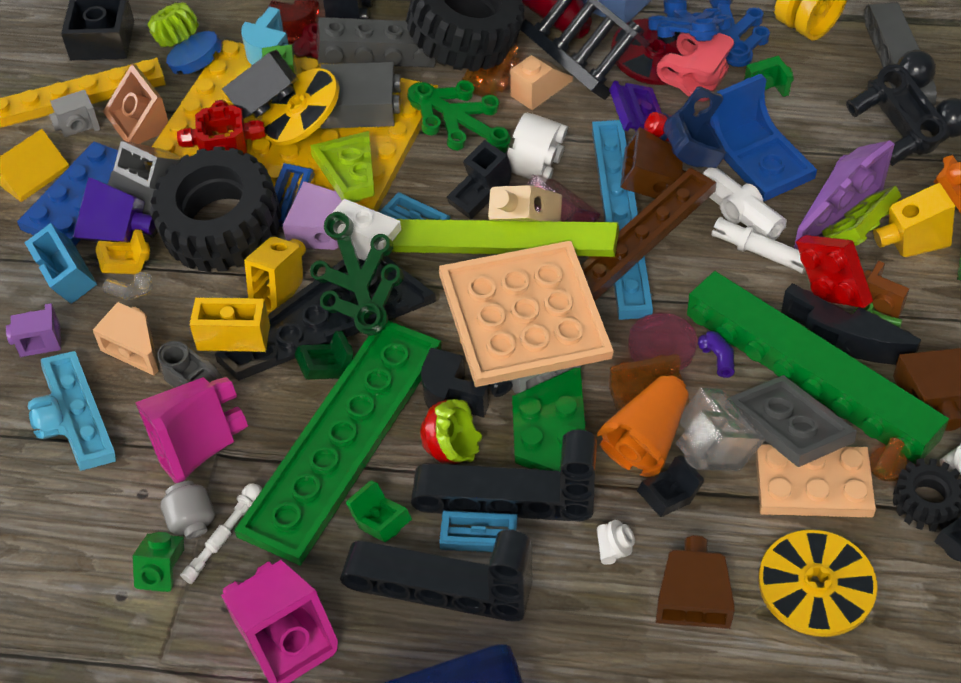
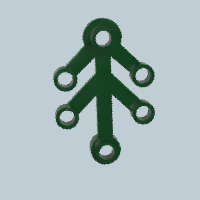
[310,212,404,336]

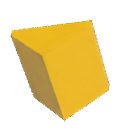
[0,129,69,202]

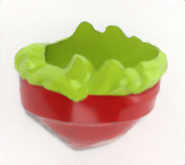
[420,399,482,465]

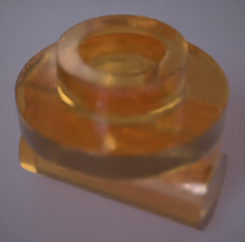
[869,437,907,481]

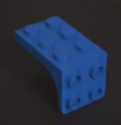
[710,74,817,202]

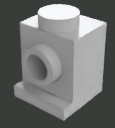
[49,89,100,137]

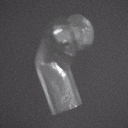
[103,272,153,301]

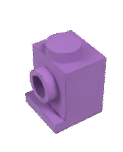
[6,303,61,357]

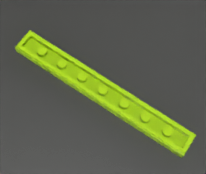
[392,219,619,257]

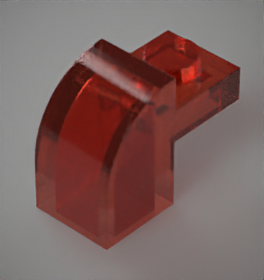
[261,0,319,44]

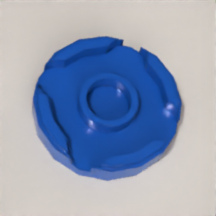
[166,31,222,74]

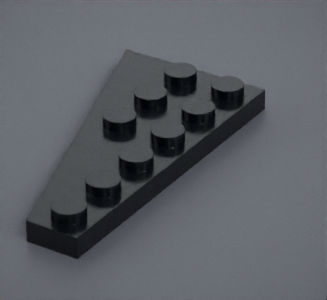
[215,256,436,381]

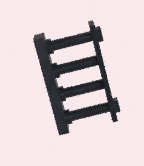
[520,0,650,100]

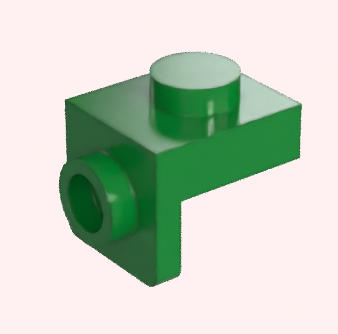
[346,480,412,543]
[132,532,184,592]

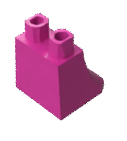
[135,377,248,484]
[221,560,338,683]

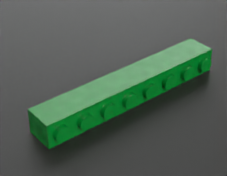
[687,271,949,465]

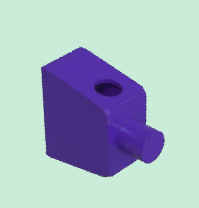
[73,177,156,243]

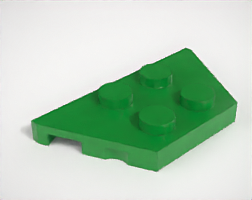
[512,367,586,471]

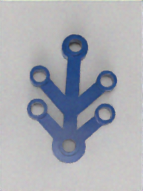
[648,0,731,41]
[692,0,770,67]

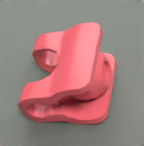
[657,33,734,102]

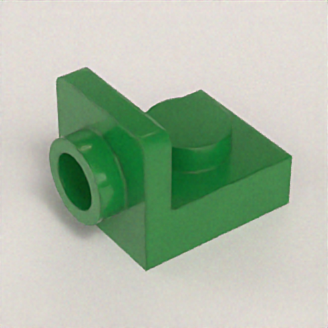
[744,55,794,97]

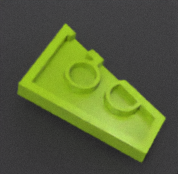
[310,131,375,202]
[821,185,902,246]

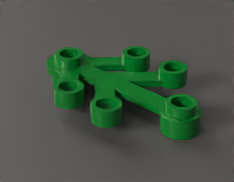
[407,80,511,153]

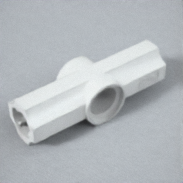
[703,168,787,240]

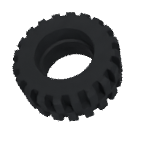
[406,0,525,71]
[150,147,281,272]

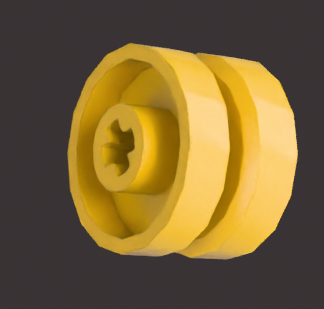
[774,0,847,41]

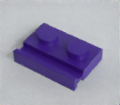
[609,81,662,132]

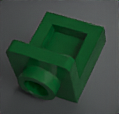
[294,331,353,380]

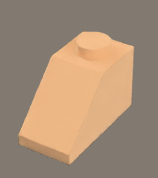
[510,55,573,110]
[93,302,159,376]

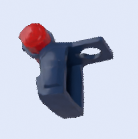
[644,86,726,168]

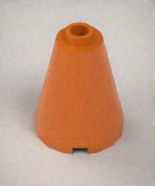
[597,376,689,477]

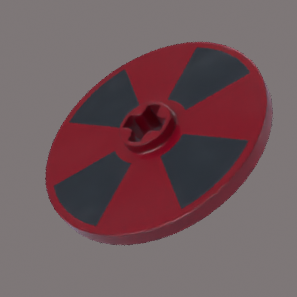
[611,18,695,85]

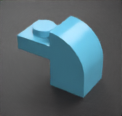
[241,7,288,65]

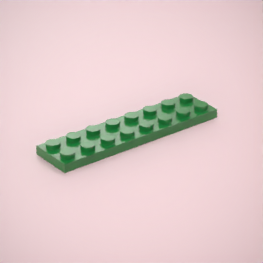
[235,321,442,566]

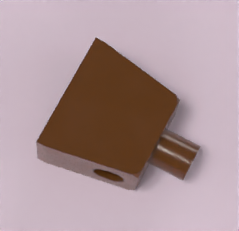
[620,127,686,199]
[893,348,961,431]
[656,535,734,629]

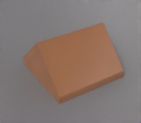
[103,64,168,144]

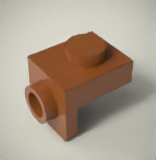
[864,261,909,318]

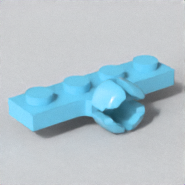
[28,351,116,471]

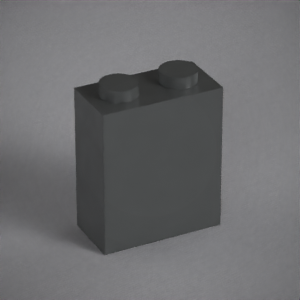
[321,62,401,129]

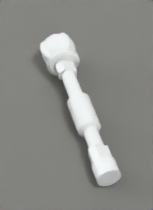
[180,483,263,584]

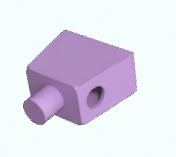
[283,182,342,250]

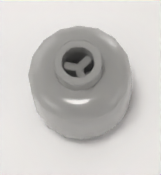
[160,481,215,539]

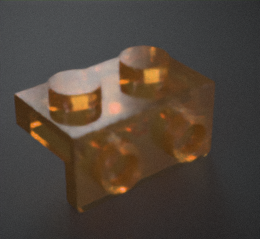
[462,44,520,98]
[609,354,690,412]

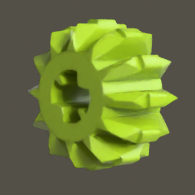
[147,2,199,47]

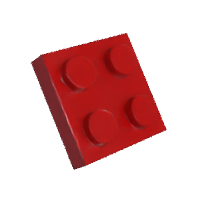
[796,235,873,308]

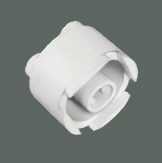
[507,112,568,185]

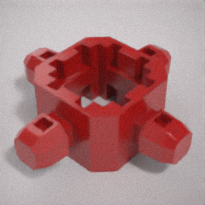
[177,100,266,154]

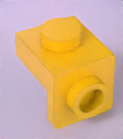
[95,230,150,274]

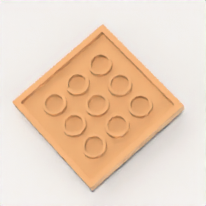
[439,241,614,387]

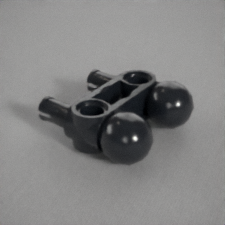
[846,50,961,166]

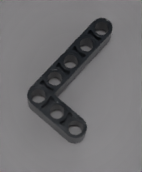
[411,430,597,521]
[340,529,532,622]

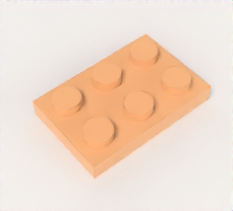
[755,444,876,518]

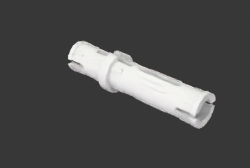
[712,217,806,274]

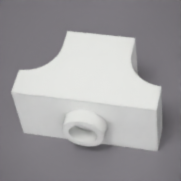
[332,199,401,261]

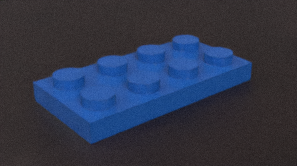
[17,141,145,246]

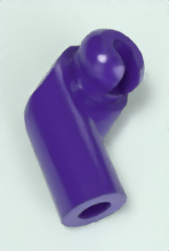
[698,331,735,378]

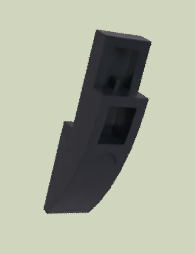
[781,283,921,365]

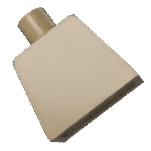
[488,185,562,222]

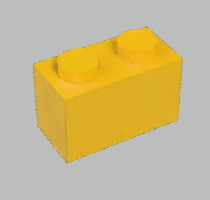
[189,298,270,352]

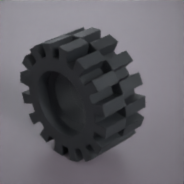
[893,458,961,532]

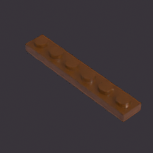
[581,168,716,301]

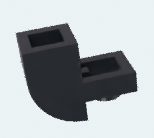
[447,140,512,220]
[421,347,489,418]

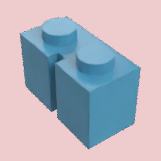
[24,223,97,304]

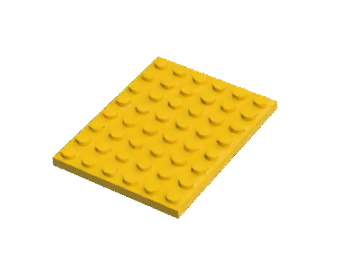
[147,40,439,211]

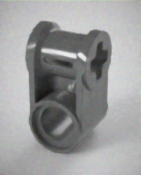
[157,341,222,388]

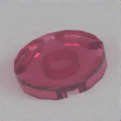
[628,313,698,374]

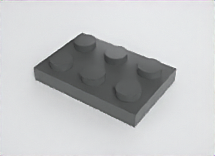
[727,375,857,467]

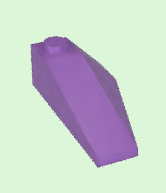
[794,140,895,250]

